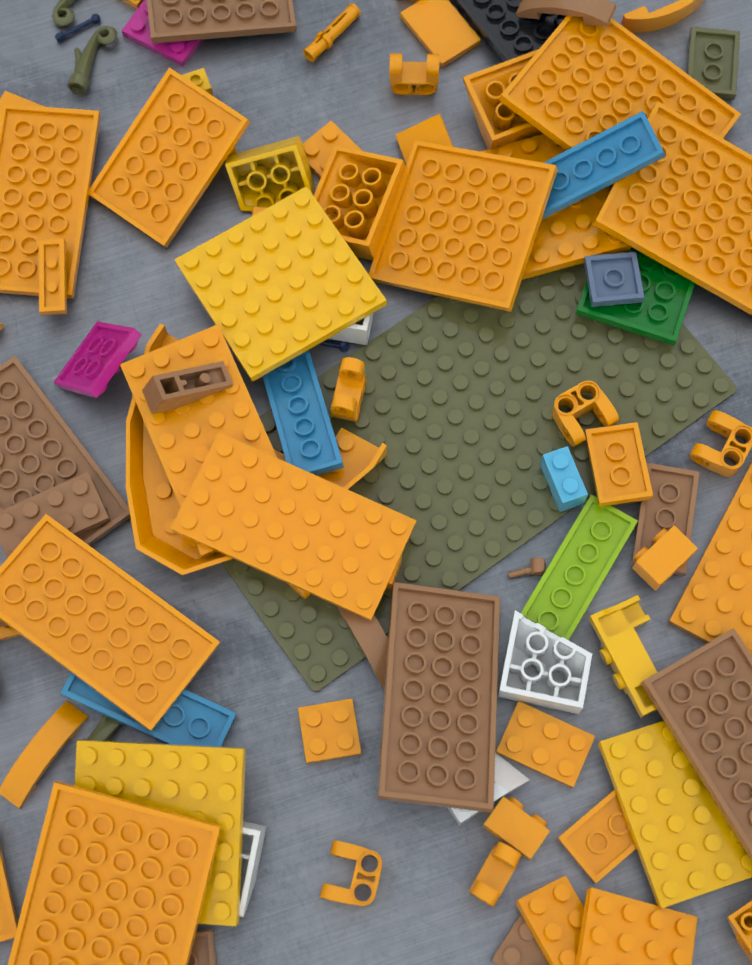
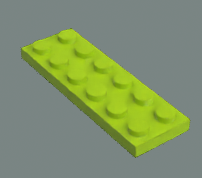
[521,494,638,640]

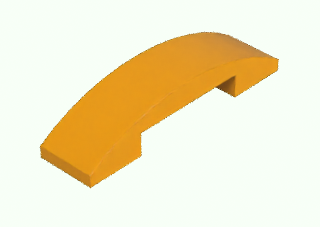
[621,0,704,33]
[0,701,89,809]

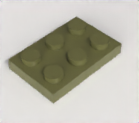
[687,27,740,100]

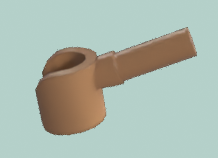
[508,558,545,578]

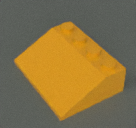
[463,49,543,150]
[313,145,405,261]

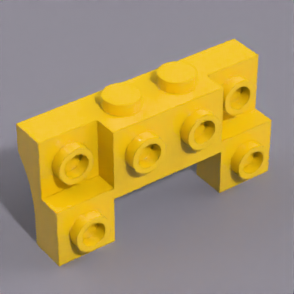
[589,595,658,718]

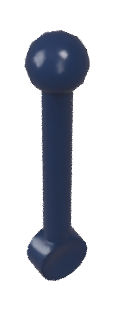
[55,14,100,42]
[319,341,349,352]

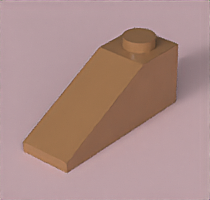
[142,361,233,414]

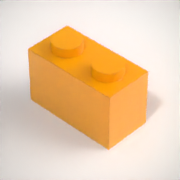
[632,525,698,591]
[482,796,550,861]

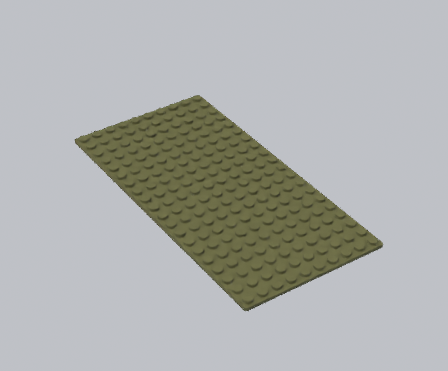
[221,263,737,692]

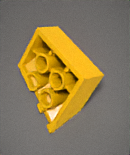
[225,136,316,211]

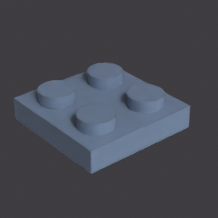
[584,252,645,307]

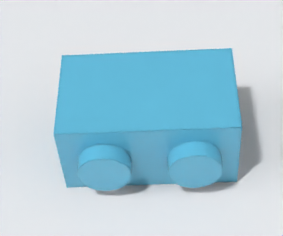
[540,446,588,512]

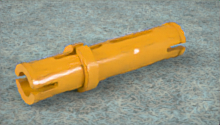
[302,3,361,62]

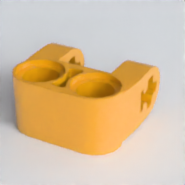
[389,53,439,95]
[330,357,366,422]
[552,381,619,447]
[689,410,752,477]
[319,840,383,907]
[469,841,521,907]

